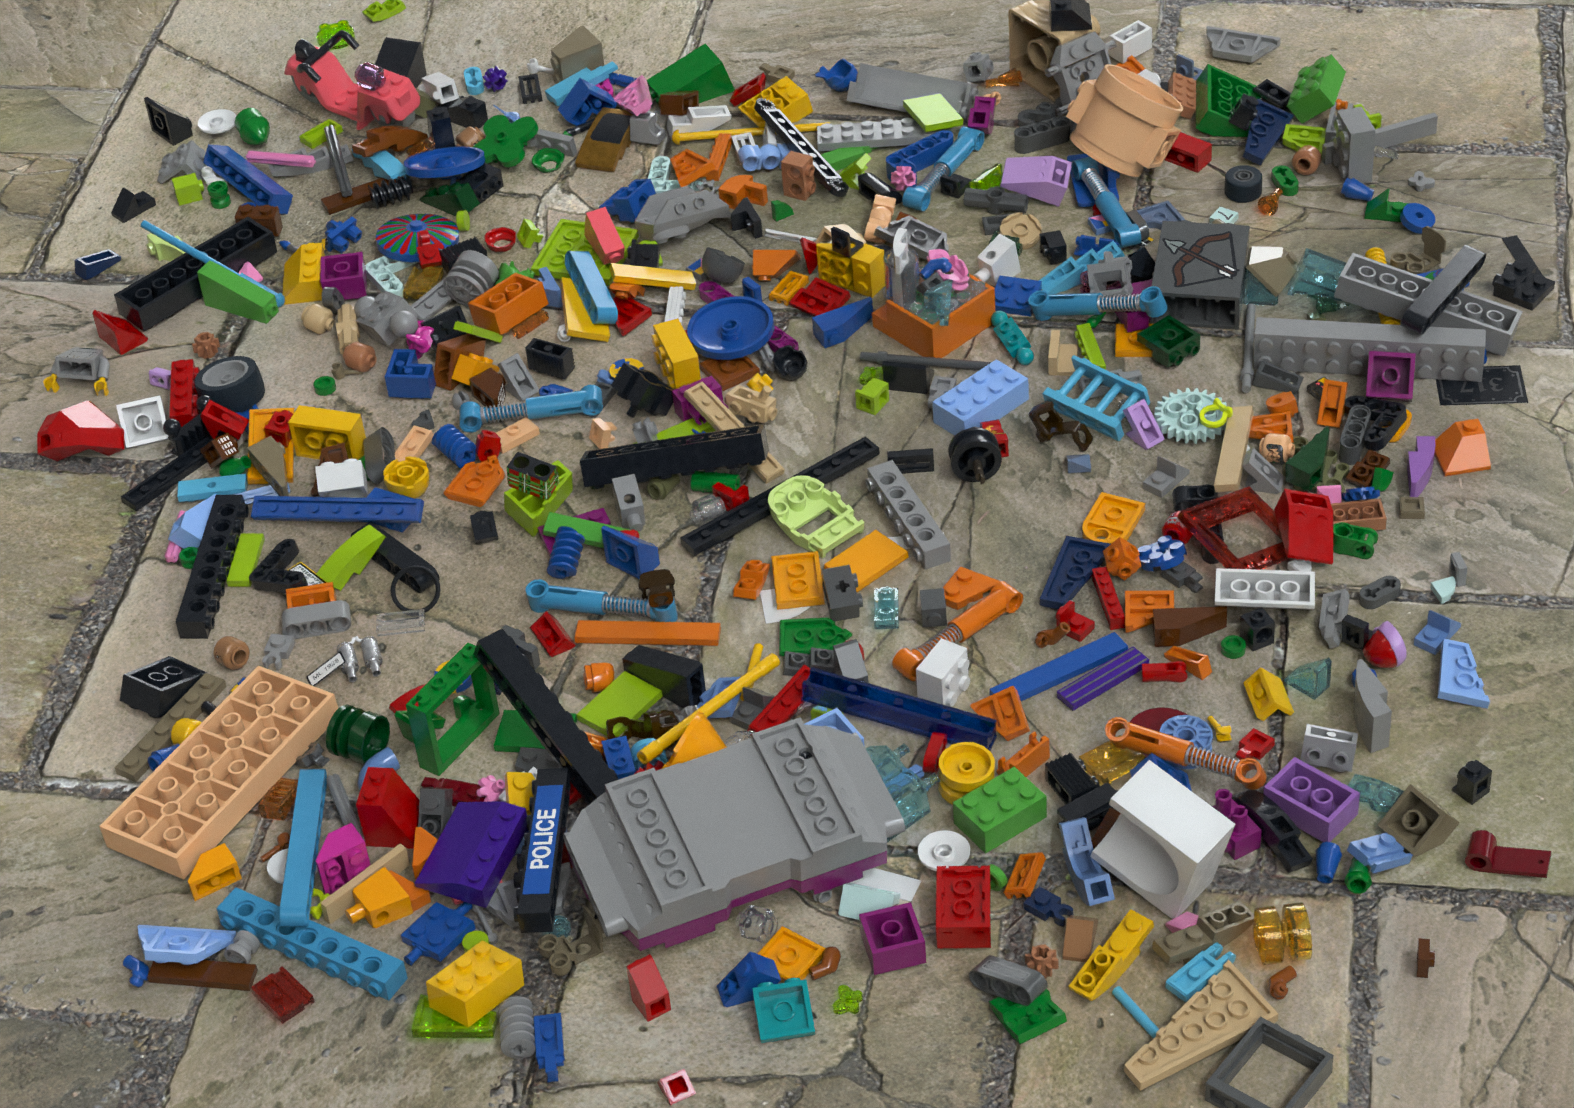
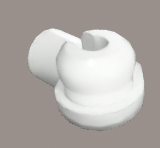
[201,166,228,186]

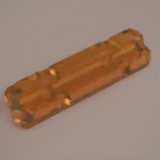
[406,137,435,157]
[512,309,549,339]

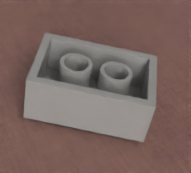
[1332,107,1375,183]

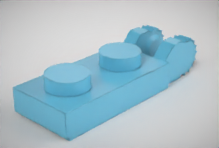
[1165,942,1236,1003]

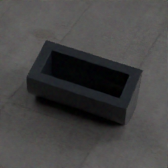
[858,173,903,205]

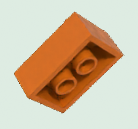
[468,273,549,335]

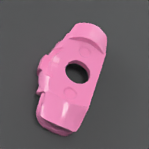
[926,249,969,291]

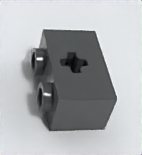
[821,565,863,622]

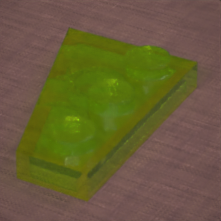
[411,994,497,1039]

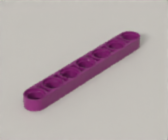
[699,281,799,352]

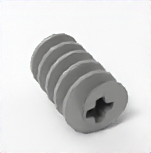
[499,996,536,1059]

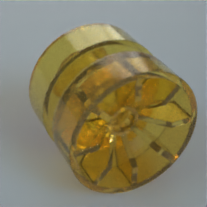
[1253,902,1312,965]

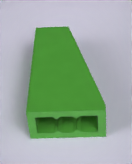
[197,260,279,324]

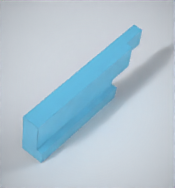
[545,61,618,106]

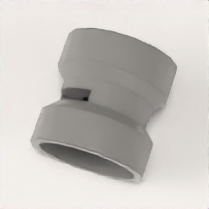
[224,930,260,964]

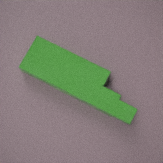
[821,146,879,171]

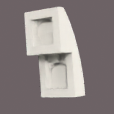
[893,228,908,274]

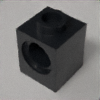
[1240,607,1275,652]

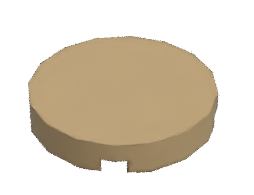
[1000,212,1042,250]

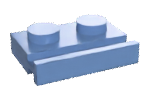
[1347,833,1413,873]

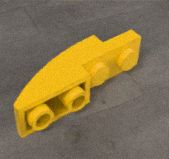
[1068,909,1154,1001]

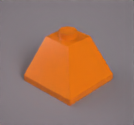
[753,250,800,282]
[1435,418,1491,476]

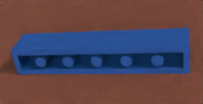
[203,144,293,214]

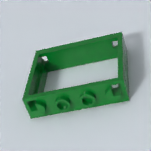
[406,643,500,776]

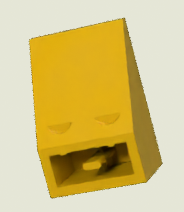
[738,76,813,127]
[816,243,886,298]

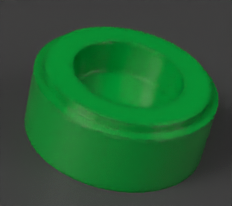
[313,376,336,396]
[1221,635,1246,659]

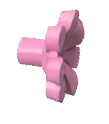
[477,775,505,802]

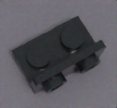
[628,239,660,287]

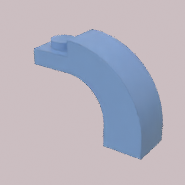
[1059,817,1115,906]

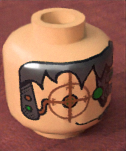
[1259,433,1295,464]

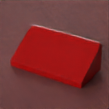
[529,611,576,657]

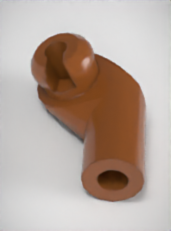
[1269,965,1297,1000]

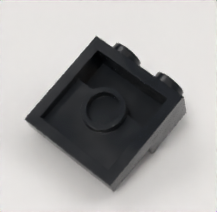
[1492,260,1555,311]

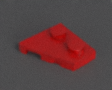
[613,297,652,336]

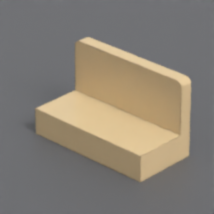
[1048,330,1078,376]

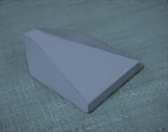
[1066,454,1091,473]

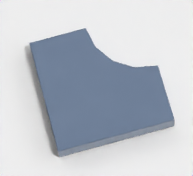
[1136,200,1185,230]

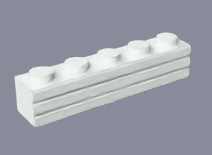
[665,286,686,325]

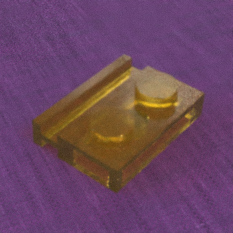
[403,266,444,299]

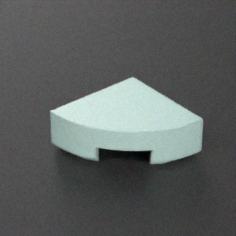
[1430,576,1456,604]

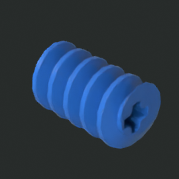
[432,424,476,468]
[547,526,585,579]

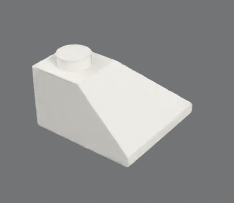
[116,396,168,448]

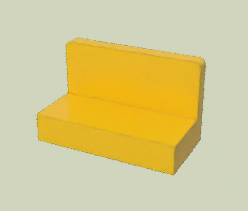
[1243,667,1294,721]

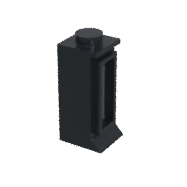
[1057,782,1119,831]

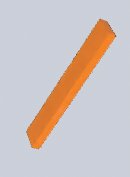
[575,620,721,646]

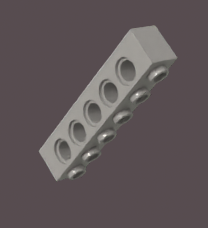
[865,460,951,570]

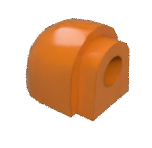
[1266,391,1299,418]
[583,663,615,693]

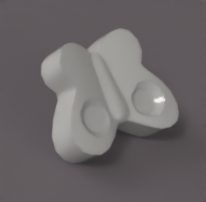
[1408,171,1435,192]

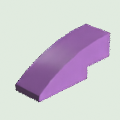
[1407,436,1435,497]

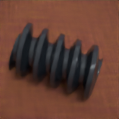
[368,174,413,209]

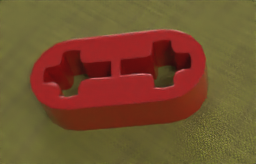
[923,732,947,774]

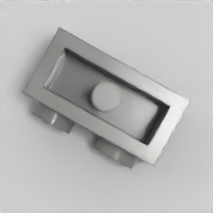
[1300,724,1358,772]

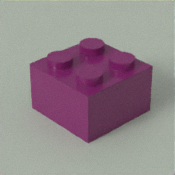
[321,252,367,300]
[1366,351,1416,402]
[859,902,927,975]

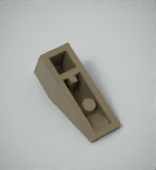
[247,436,289,496]

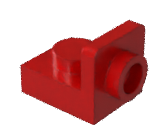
[712,482,749,511]
[1055,600,1095,642]

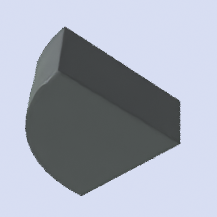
[412,409,435,430]

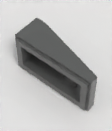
[1252,361,1304,394]

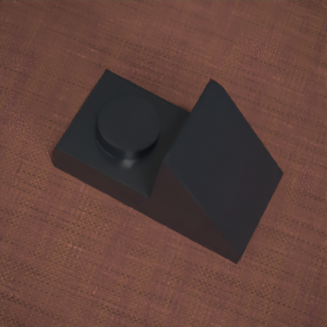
[111,188,156,223]
[731,197,763,239]

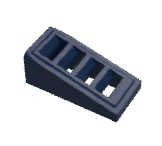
[74,249,121,280]

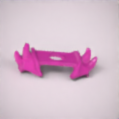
[406,321,434,359]

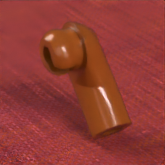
[1035,622,1070,648]
[809,946,841,980]

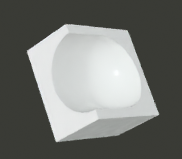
[1090,760,1236,919]

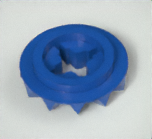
[1341,487,1380,501]

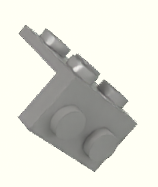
[157,140,206,184]

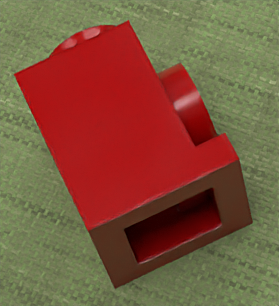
[264,410,293,447]

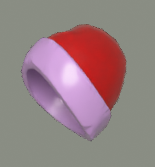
[1363,621,1407,668]

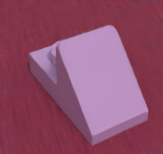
[1123,399,1165,450]

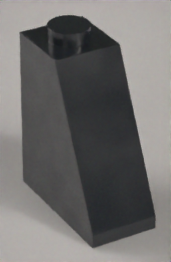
[426,107,455,149]

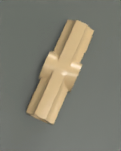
[336,304,360,355]

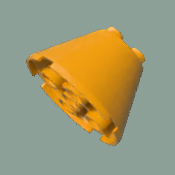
[662,711,727,769]

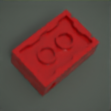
[936,865,991,949]

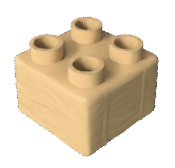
[1008,0,1100,101]

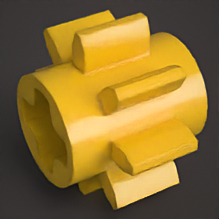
[746,373,774,392]

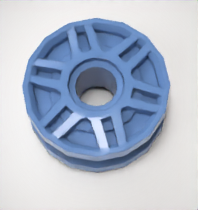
[1159,715,1213,769]

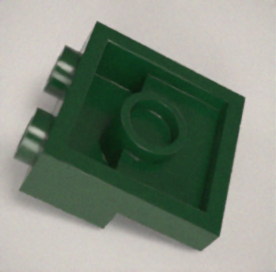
[1137,315,1201,368]

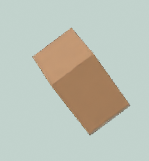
[1063,915,1098,963]

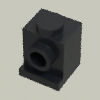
[1229,93,1259,131]
[1039,230,1067,265]
[1452,760,1492,805]

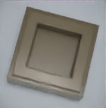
[1399,497,1425,519]

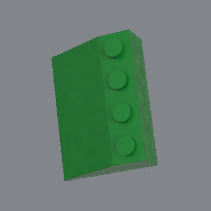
[1196,64,1261,137]

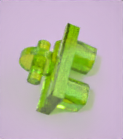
[969,163,1004,190]

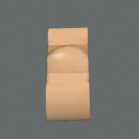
[864,194,896,244]

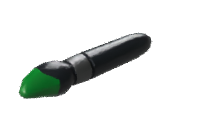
[563,118,595,137]

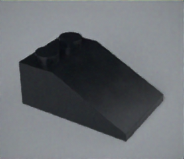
[120,656,207,718]

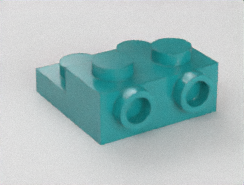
[752,978,815,1043]

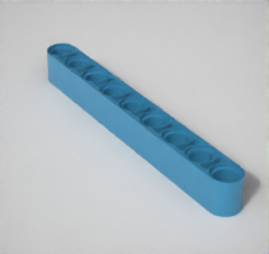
[280,769,327,927]

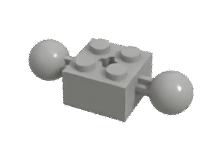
[354,291,419,346]

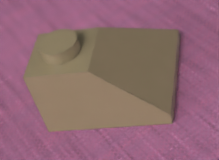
[1246,246,1298,297]

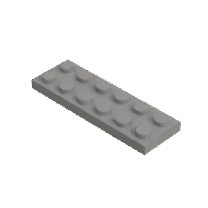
[817,118,939,151]

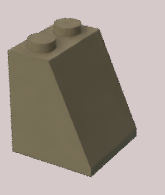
[550,26,604,84]

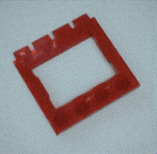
[1177,486,1290,570]

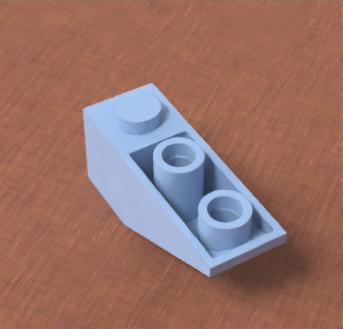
[168,494,217,549]

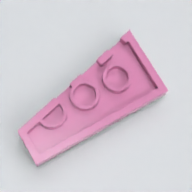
[613,75,652,116]

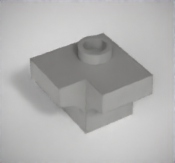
[630,112,666,145]

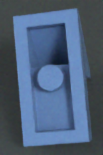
[537,267,563,308]
[1414,610,1461,655]

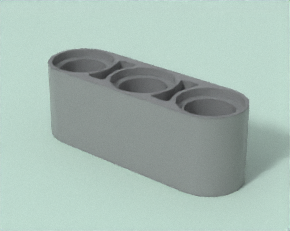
[282,600,351,639]

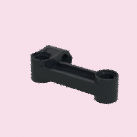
[1172,484,1224,564]

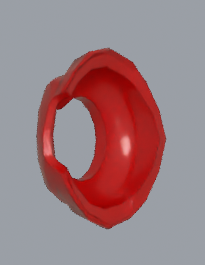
[484,227,516,252]

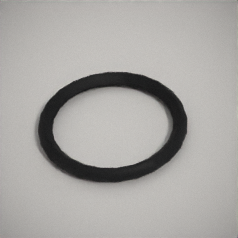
[390,565,441,615]

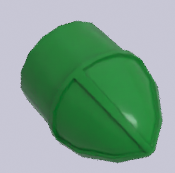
[234,108,270,145]

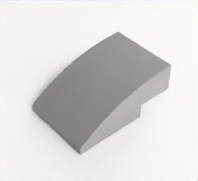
[1354,659,1392,753]

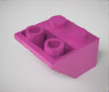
[316,823,371,895]

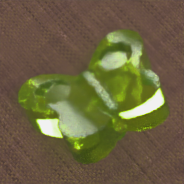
[859,366,883,385]
[833,985,863,1015]

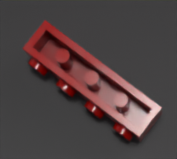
[169,359,200,427]

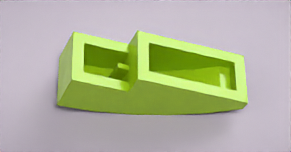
[316,525,386,591]

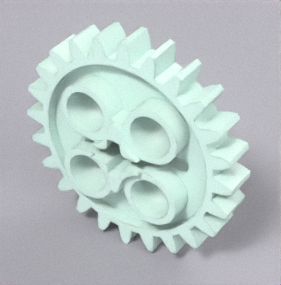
[1154,388,1228,444]

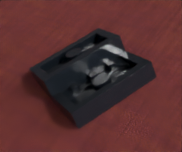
[420,305,475,353]

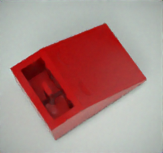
[1274,489,1333,565]

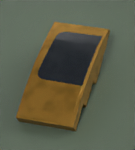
[575,107,633,172]

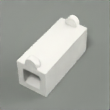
[418,72,459,104]

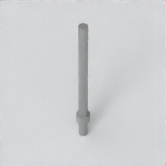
[1240,304,1256,393]

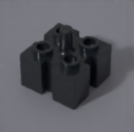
[611,363,675,418]

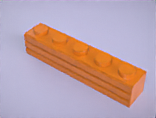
[706,133,732,181]

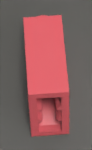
[584,207,625,265]

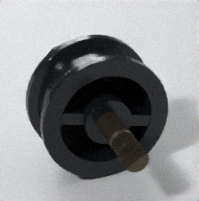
[948,427,1002,484]

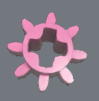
[891,166,916,191]

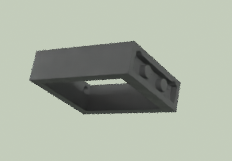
[1205,1016,1334,1108]

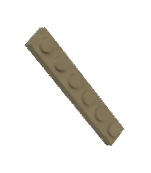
[114,673,227,782]

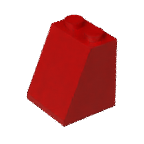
[356,767,420,849]

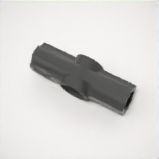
[963,187,1029,214]

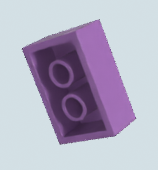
[1264,757,1360,842]

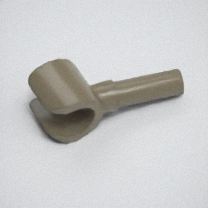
[331,362,363,380]

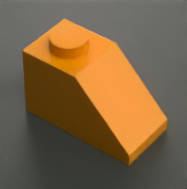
[188,843,242,901]

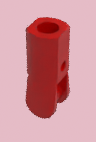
[1142,661,1188,683]

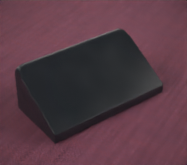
[1252,79,1291,108]

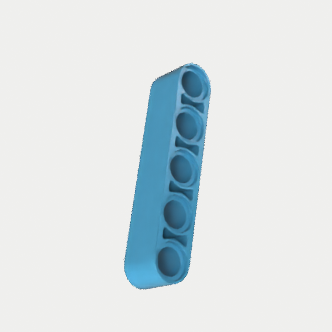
[565,251,618,324]

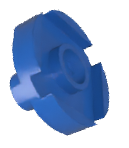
[1138,535,1187,571]

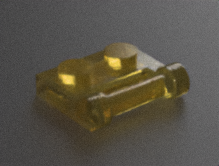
[1079,735,1146,786]

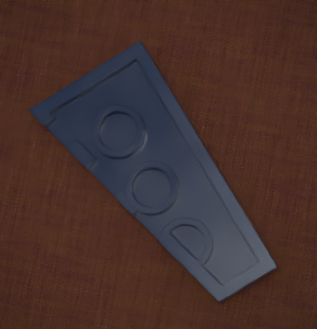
[1243,99,1294,166]

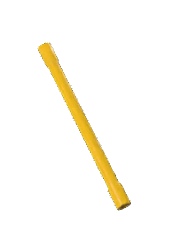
[637,653,780,765]

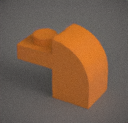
[718,175,768,209]

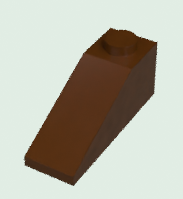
[1153,606,1227,647]

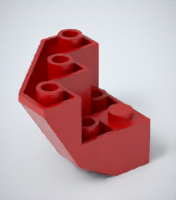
[37,400,124,461]

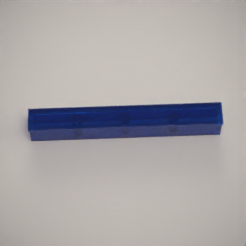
[801,667,997,751]

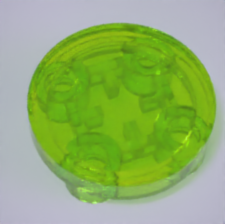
[317,20,355,50]

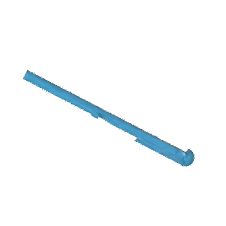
[140,220,285,308]

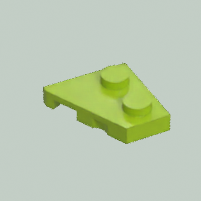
[1283,124,1326,158]

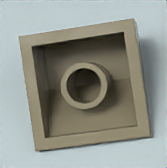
[1378,784,1460,857]

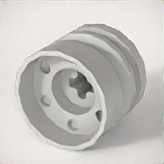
[443,250,499,307]

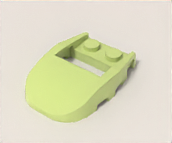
[768,476,865,558]

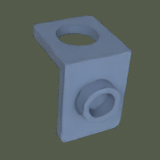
[1176,54,1203,80]

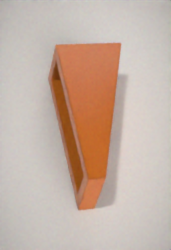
[1164,646,1212,680]
[389,870,431,912]

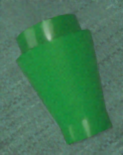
[219,455,252,476]
[1345,857,1372,894]

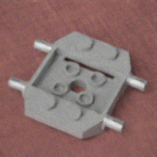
[1045,31,1117,116]

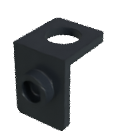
[831,226,864,258]

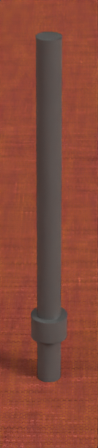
[860,351,991,370]

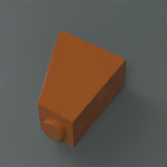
[434,334,486,391]

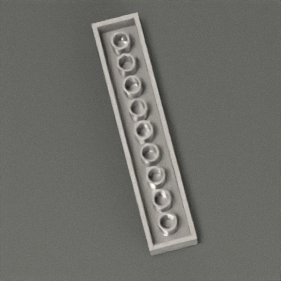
[1253,317,1486,382]

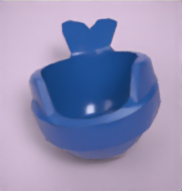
[816,58,858,92]

